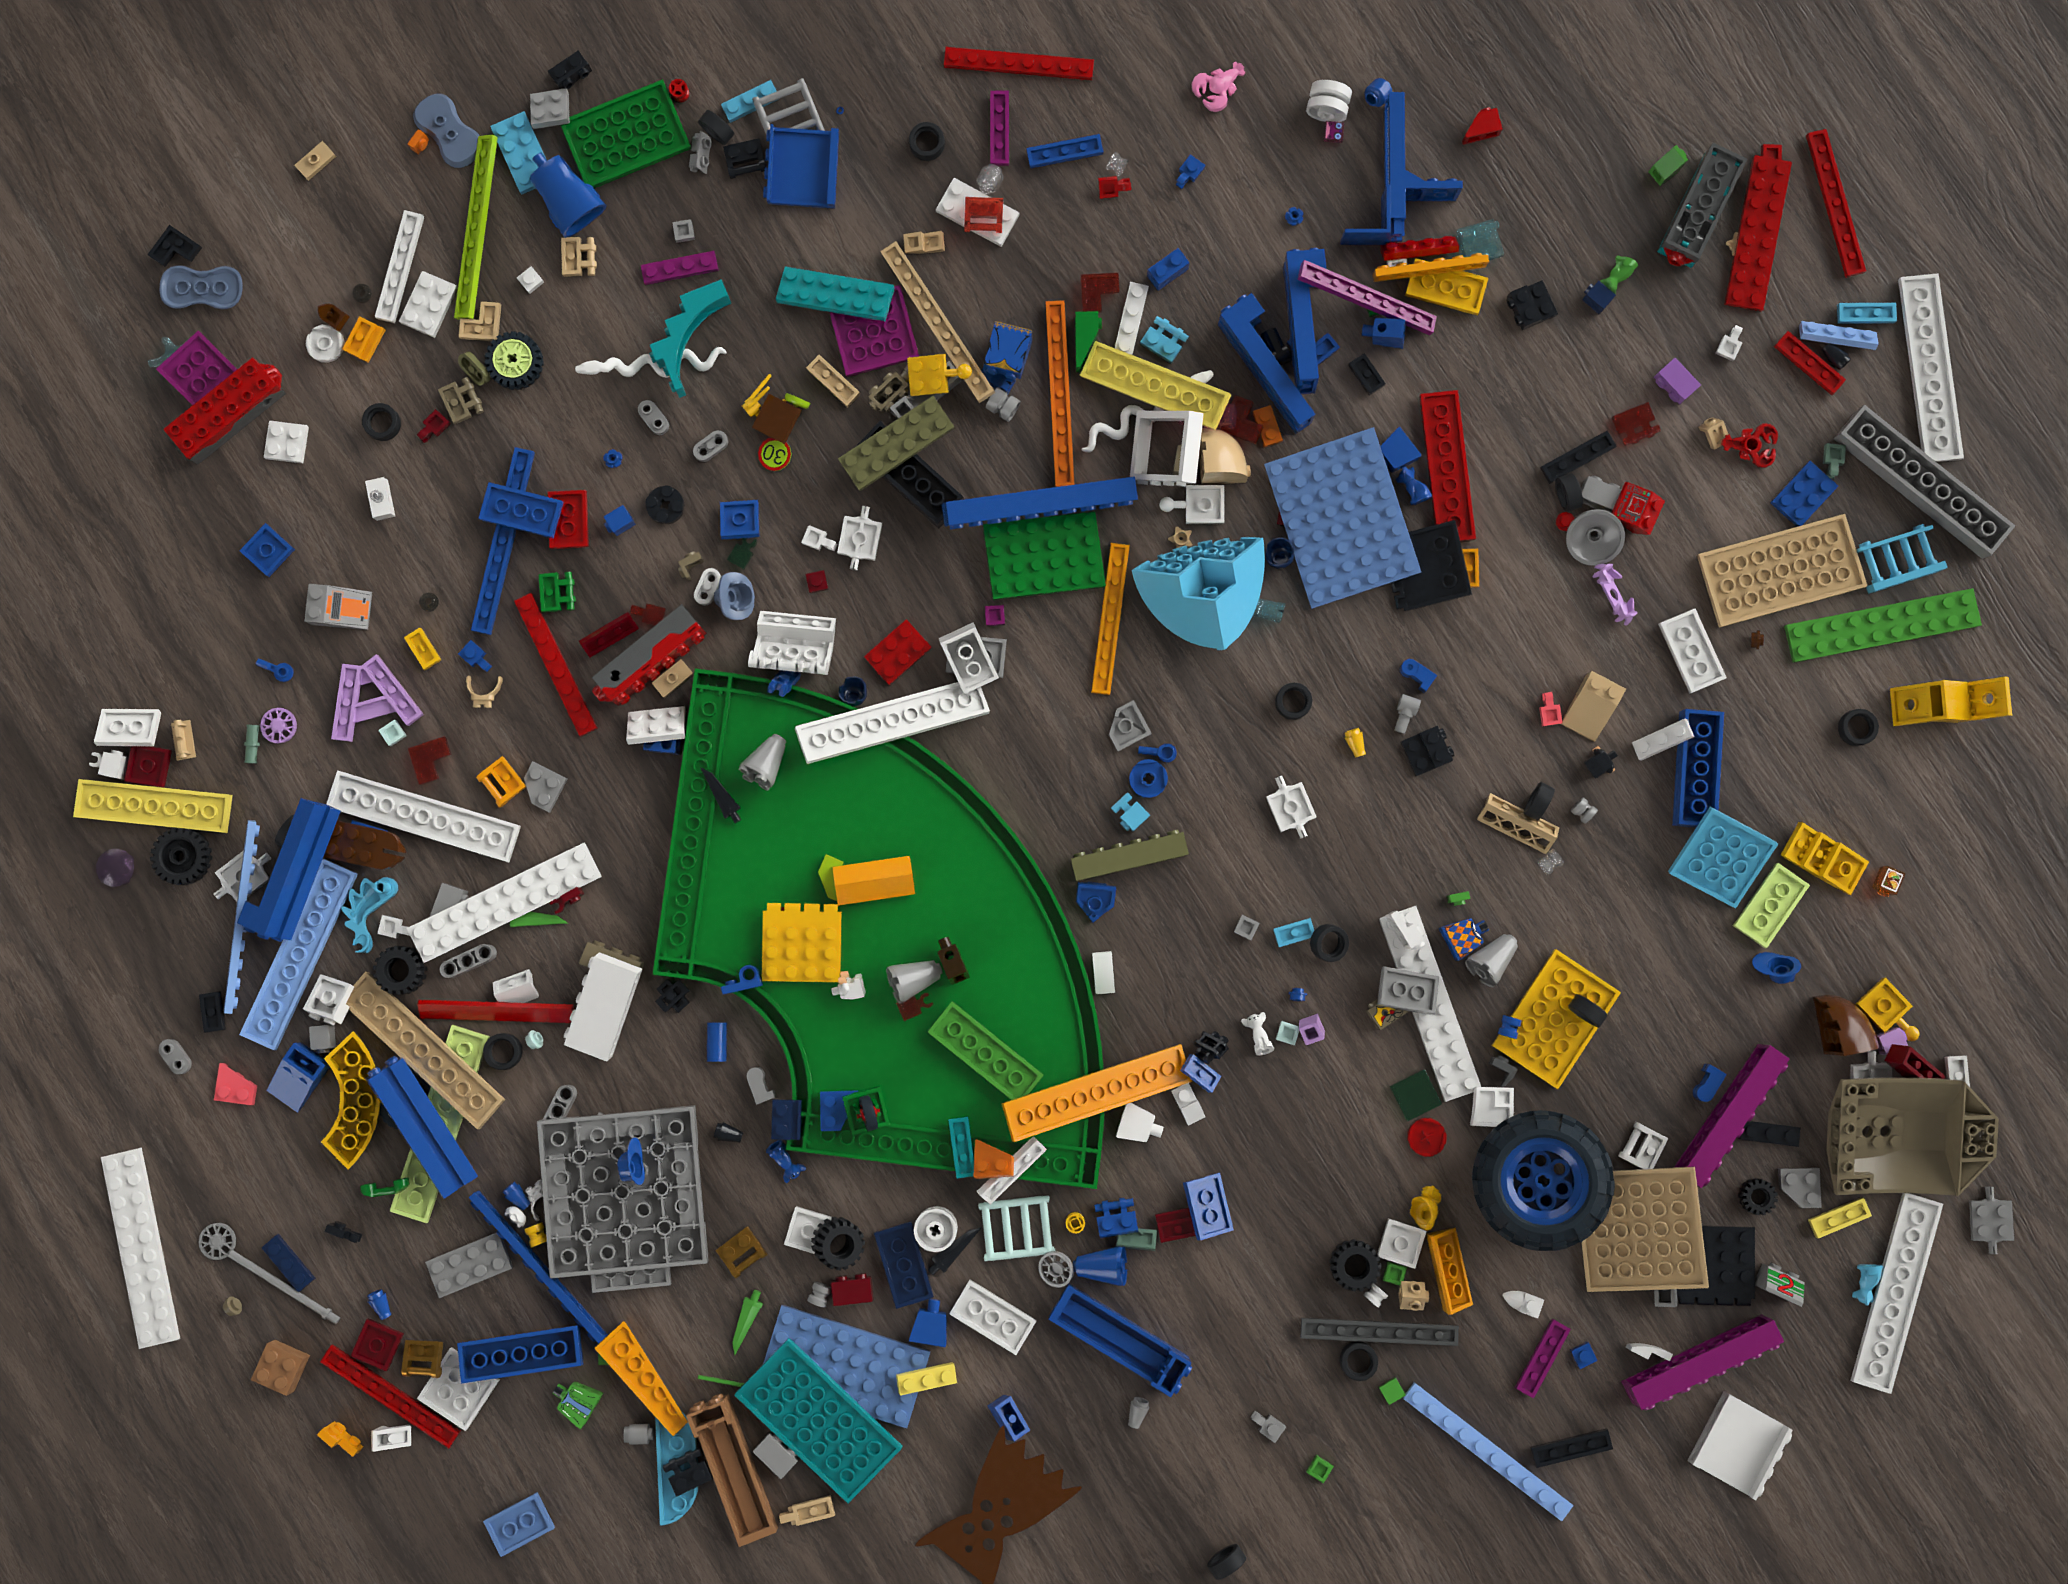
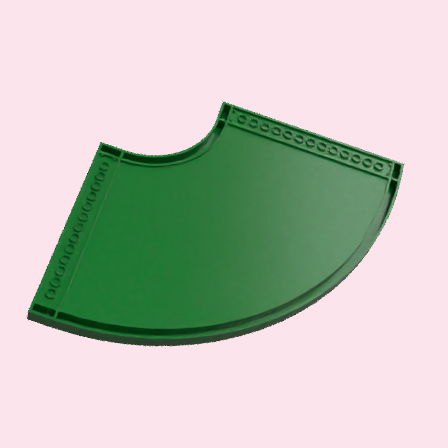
[653,669,1104,1189]

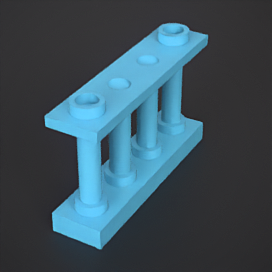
[1856,524,1948,594]

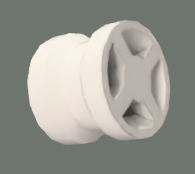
[1363,1283,1388,1308]

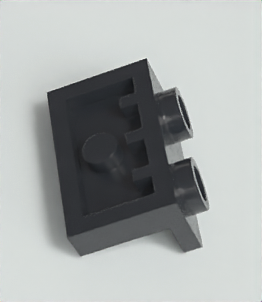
[548,50,592,89]

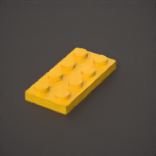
[1405,258,1488,315]

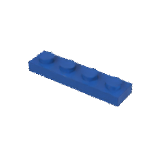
[1026,134,1103,169]

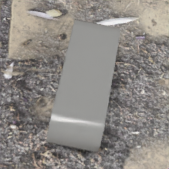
[439,944,497,978]
[543,1085,577,1120]

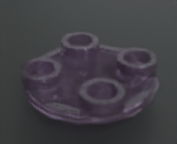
[96,849,134,887]

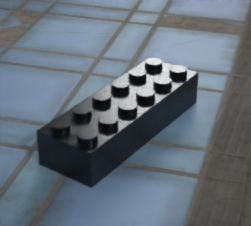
[854,421,964,529]

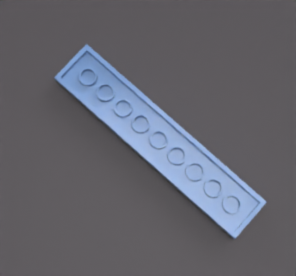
[239,858,358,1050]

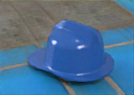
[1752,952,1801,984]
[617,1138,645,1185]

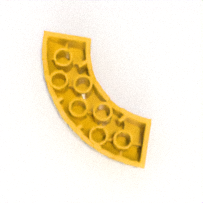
[321,1031,380,1170]

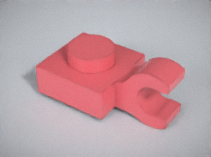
[1539,692,1563,726]

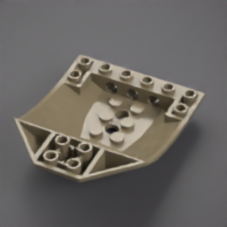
[1826,1078,1999,1197]

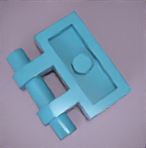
[1140,316,1189,364]

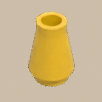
[1344,728,1366,758]

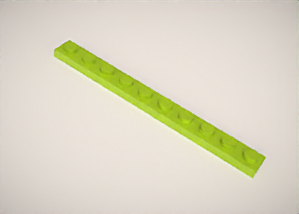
[454,135,498,320]

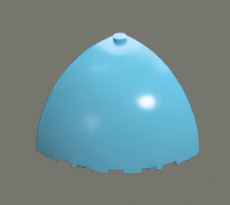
[1132,537,1265,650]

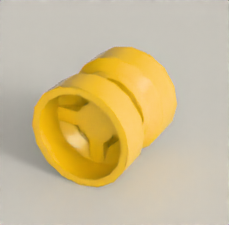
[1065,1212,1085,1234]
[524,1222,547,1247]

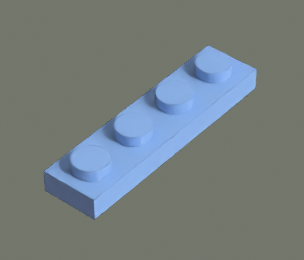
[1799,321,1878,350]

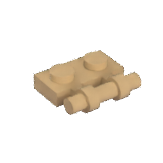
[561,237,597,277]

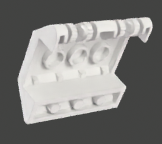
[748,611,836,675]

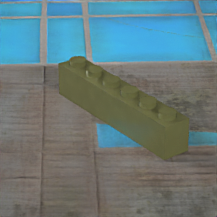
[1071,830,1189,882]

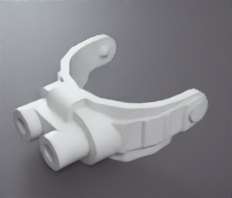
[525,1180,543,1221]

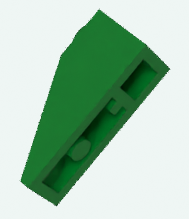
[1075,311,1102,372]

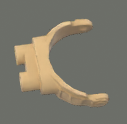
[466,676,503,708]

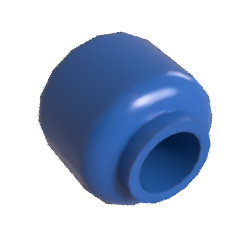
[1364,78,1392,107]

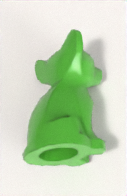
[1600,255,1638,295]

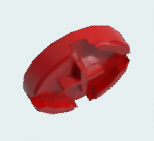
[1407,1118,1447,1157]

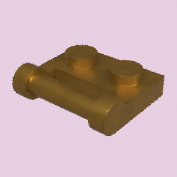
[715,1226,768,1278]
[401,1340,443,1378]

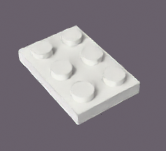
[399,271,458,338]
[626,706,686,745]
[94,709,161,746]

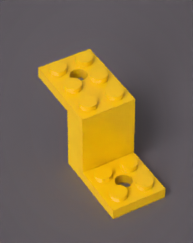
[1890,677,2012,726]

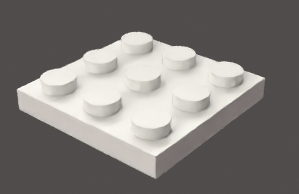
[417,1347,500,1431]

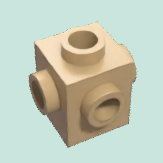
[1398,1281,1429,1311]

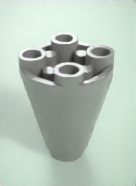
[739,734,786,791]

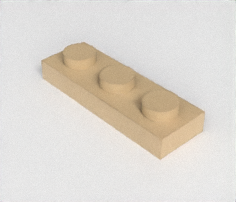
[806,355,860,408]

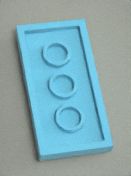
[490,111,547,195]

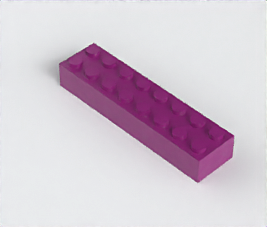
[1674,1044,1790,1188]
[1621,1314,1784,1410]

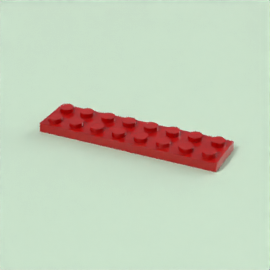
[1724,155,1792,312]
[1419,390,1476,542]

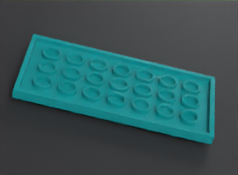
[734,1338,903,1503]

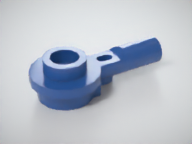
[256,659,294,682]
[1138,744,1177,763]

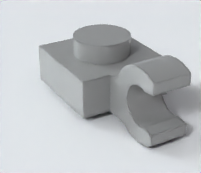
[1251,1411,1286,1443]

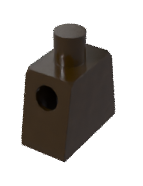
[938,937,970,985]

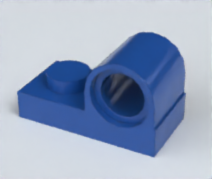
[721,965,763,994]

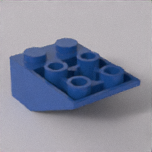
[266,1042,330,1113]

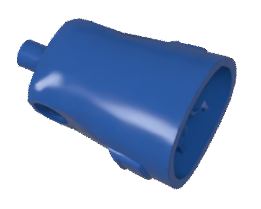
[530,153,606,238]

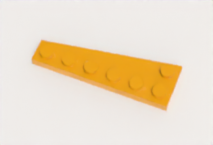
[595,1321,688,1436]

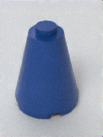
[1073,1246,1127,1286]

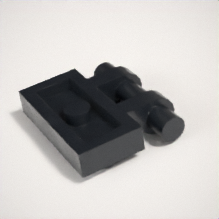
[663,1448,713,1497]

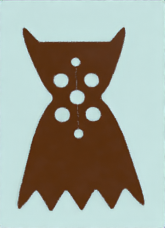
[915,1425,1082,1584]

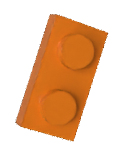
[1252,405,1283,448]

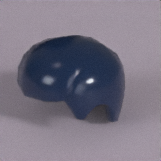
[1265,537,1294,569]
[838,676,867,707]

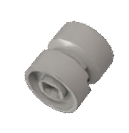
[985,387,1021,422]

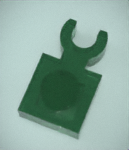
[727,538,758,570]

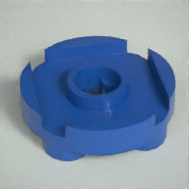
[1129,759,1168,798]

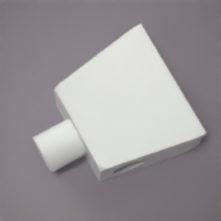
[1115,1103,1164,1142]

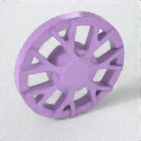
[260,708,297,744]

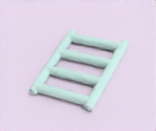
[978,1195,1055,1261]

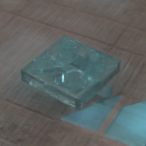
[1456,219,1504,260]

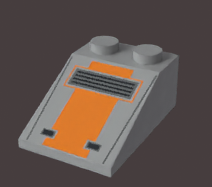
[304,584,372,630]

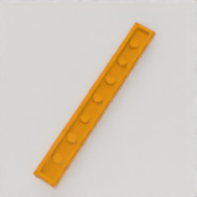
[1091,543,1130,695]

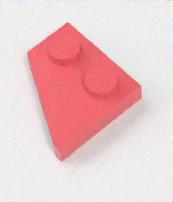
[214,1063,257,1105]

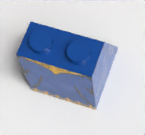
[984,321,1032,380]

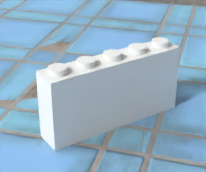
[564,952,642,1061]

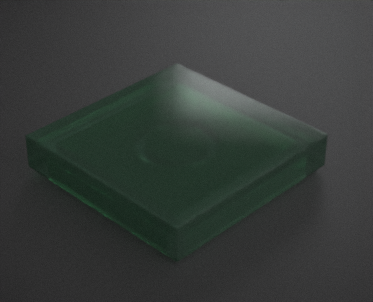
[1389,1069,1442,1121]

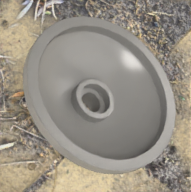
[1566,509,1625,565]

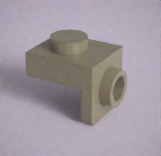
[678,551,705,581]

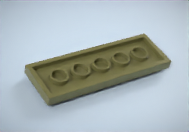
[838,396,955,491]

